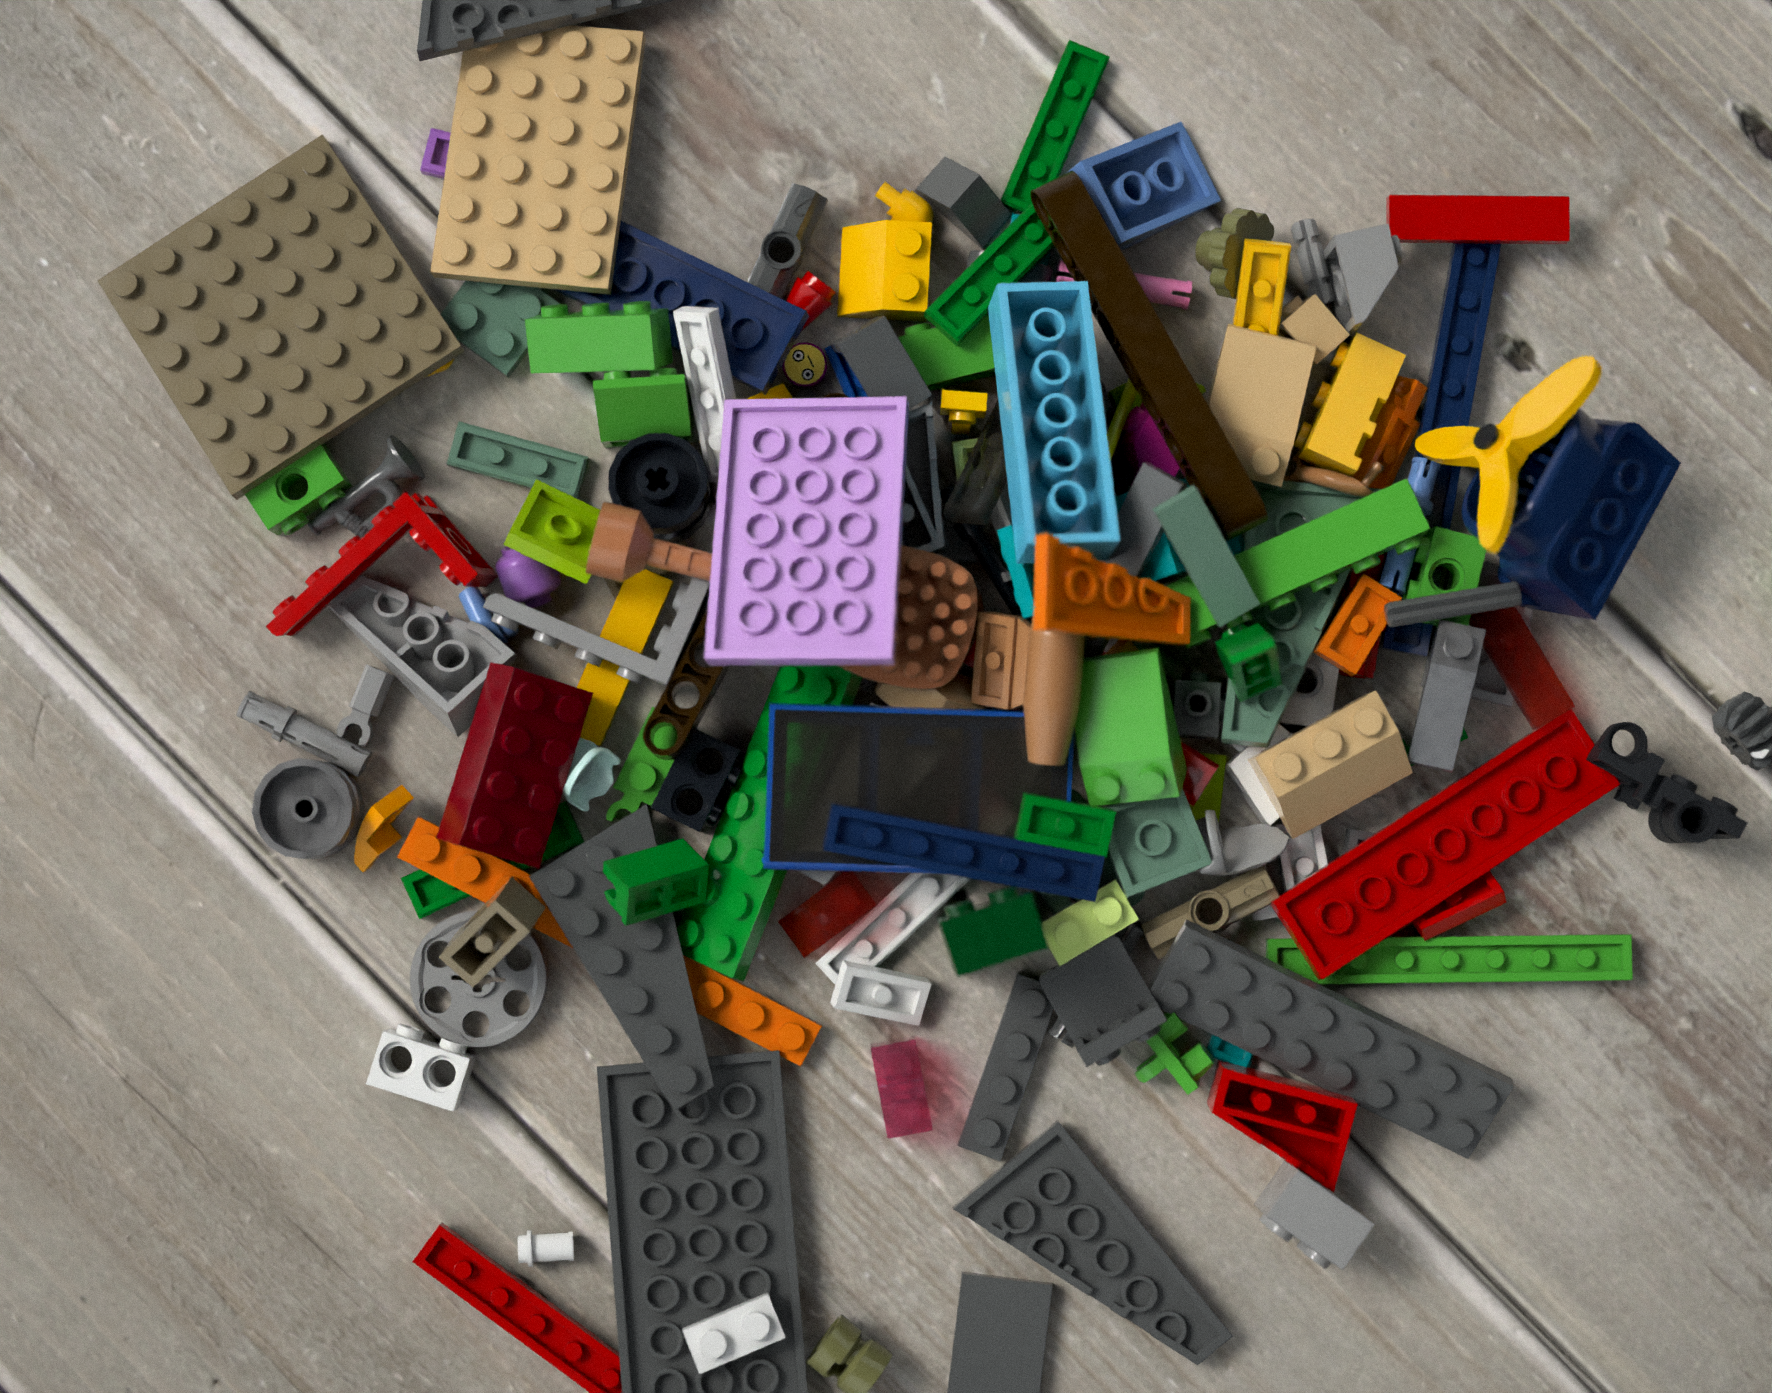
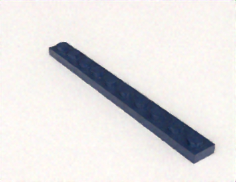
[1380,243,1501,657]

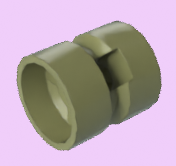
[806,1314,893,1393]

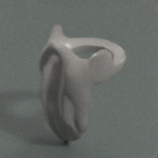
[1196,810,1289,876]

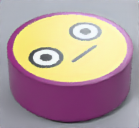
[782,342,827,389]

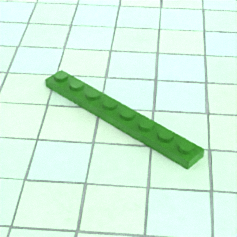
[1266,934,1633,984]

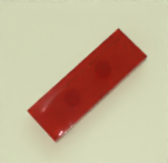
[1469,607,1575,730]

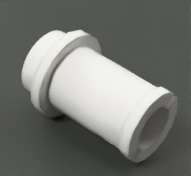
[518,1230,574,1267]

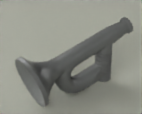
[307,435,425,538]

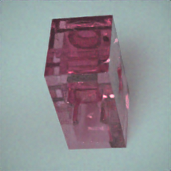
[870,1036,933,1139]

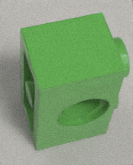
[245,443,352,535]
[1402,526,1486,627]

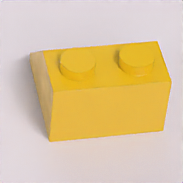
[837,220,932,322]

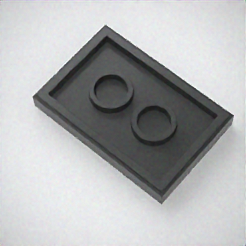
[947,1271,1053,1393]

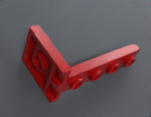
[266,491,498,636]

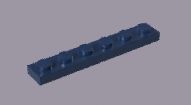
[822,802,1105,902]

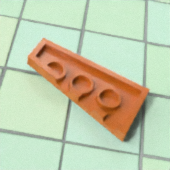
[1034,533,1190,645]

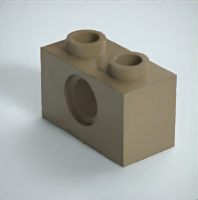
[439,877,546,988]

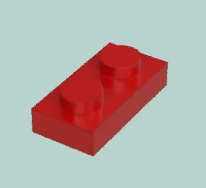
[1412,870,1507,941]

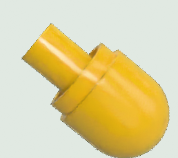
[875,181,933,222]

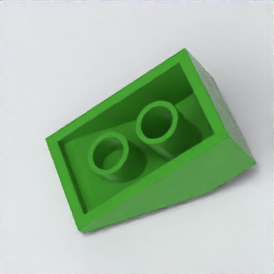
[1075,648,1187,806]

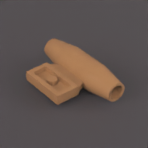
[971,611,1085,766]

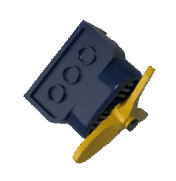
[1414,356,1681,620]

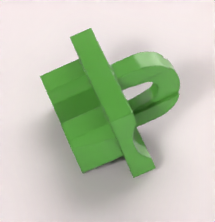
[1134,1012,1215,1095]

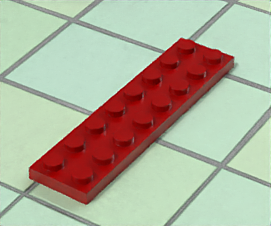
[1271,708,1620,980]

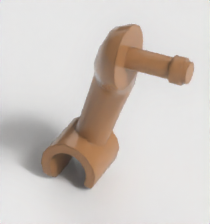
[1283,456,1384,497]

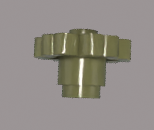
[1195,208,1275,300]

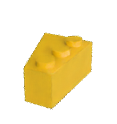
[1293,332,1406,476]

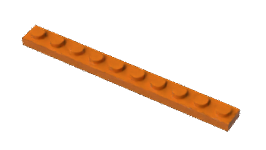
[397,816,822,1067]

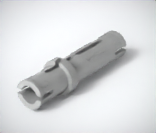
[237,691,372,777]

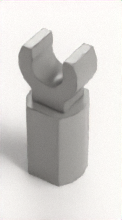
[337,664,395,747]

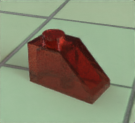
[778,871,877,958]

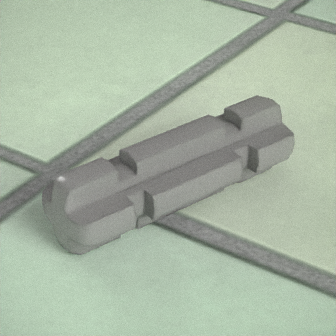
[1291,219,1335,305]

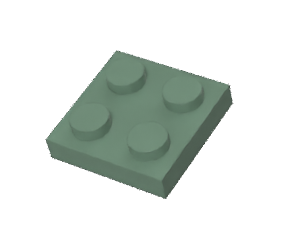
[441,281,560,378]
[1104,789,1212,898]

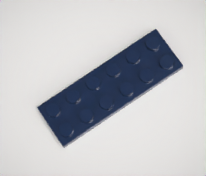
[553,221,809,395]

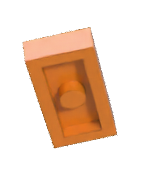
[1313,574,1402,677]

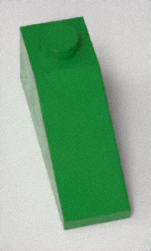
[1215,623,1282,702]

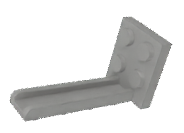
[483,577,710,686]

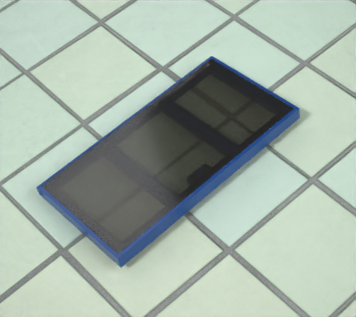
[762,703,1075,874]

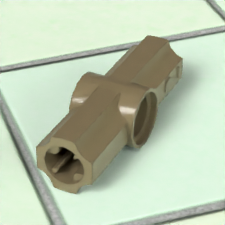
[1141,865,1280,960]

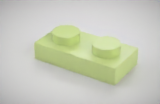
[1041,879,1139,966]

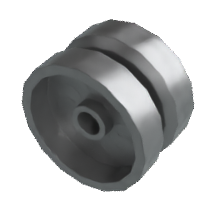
[252,758,365,859]

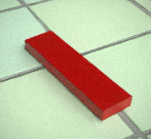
[1386,195,1570,244]

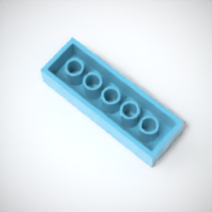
[988,281,1120,564]

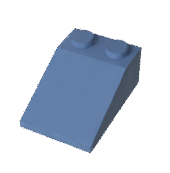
[1065,121,1221,251]

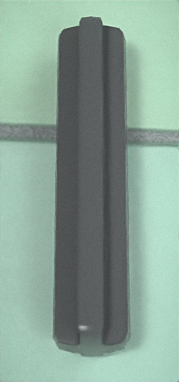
[1384,581,1522,627]

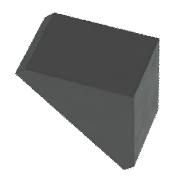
[915,156,1012,249]

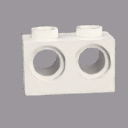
[366,1024,477,1112]

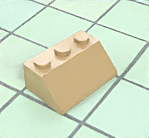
[1248,691,1413,839]

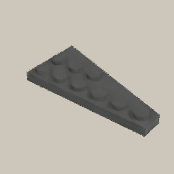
[417,0,674,62]
[529,804,714,1111]
[952,1120,1233,1365]

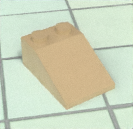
[1206,324,1316,487]

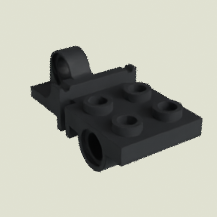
[1586,722,1748,843]

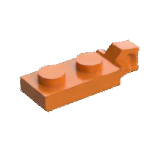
[1351,376,1428,489]

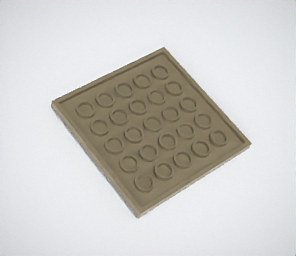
[97,134,465,500]

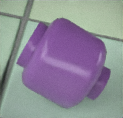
[495,546,561,608]

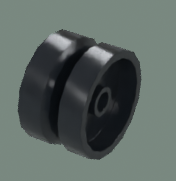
[608,433,711,544]

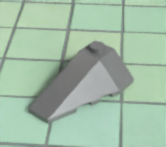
[328,575,516,737]

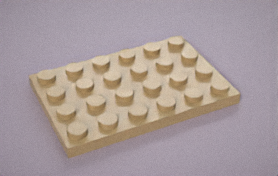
[430,25,646,295]

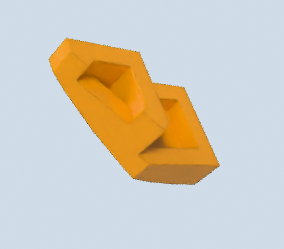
[354,785,414,873]

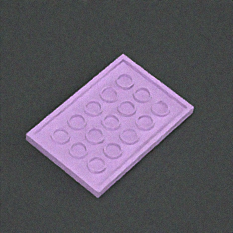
[704,397,909,665]

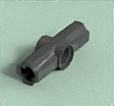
[747,183,828,299]

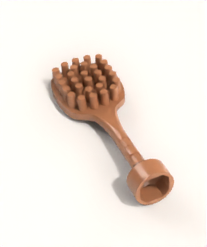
[586,501,977,690]

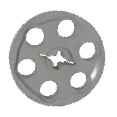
[410,911,548,1047]

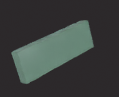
[446,421,590,499]
[1152,485,1260,627]

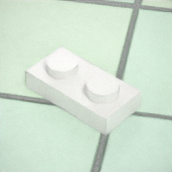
[830,960,932,1026]
[682,1292,786,1374]

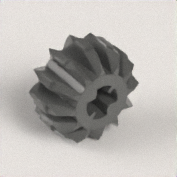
[1712,691,1772,770]

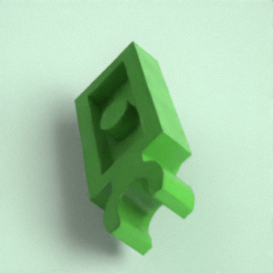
[606,706,678,822]

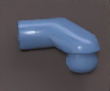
[458,587,519,643]

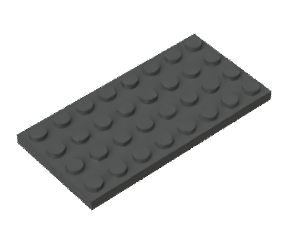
[597,1050,808,1393]

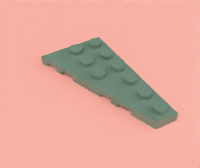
[1221,480,1382,748]

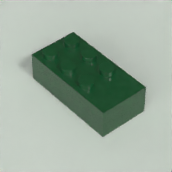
[936,886,1049,977]

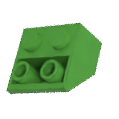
[593,368,694,448]

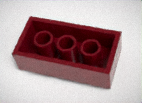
[436,662,593,869]

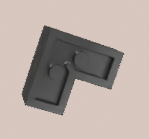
[830,316,932,409]

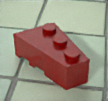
[1207,1060,1358,1193]

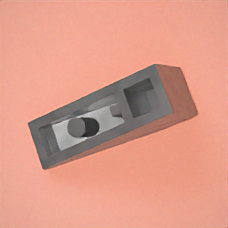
[1408,620,1486,773]

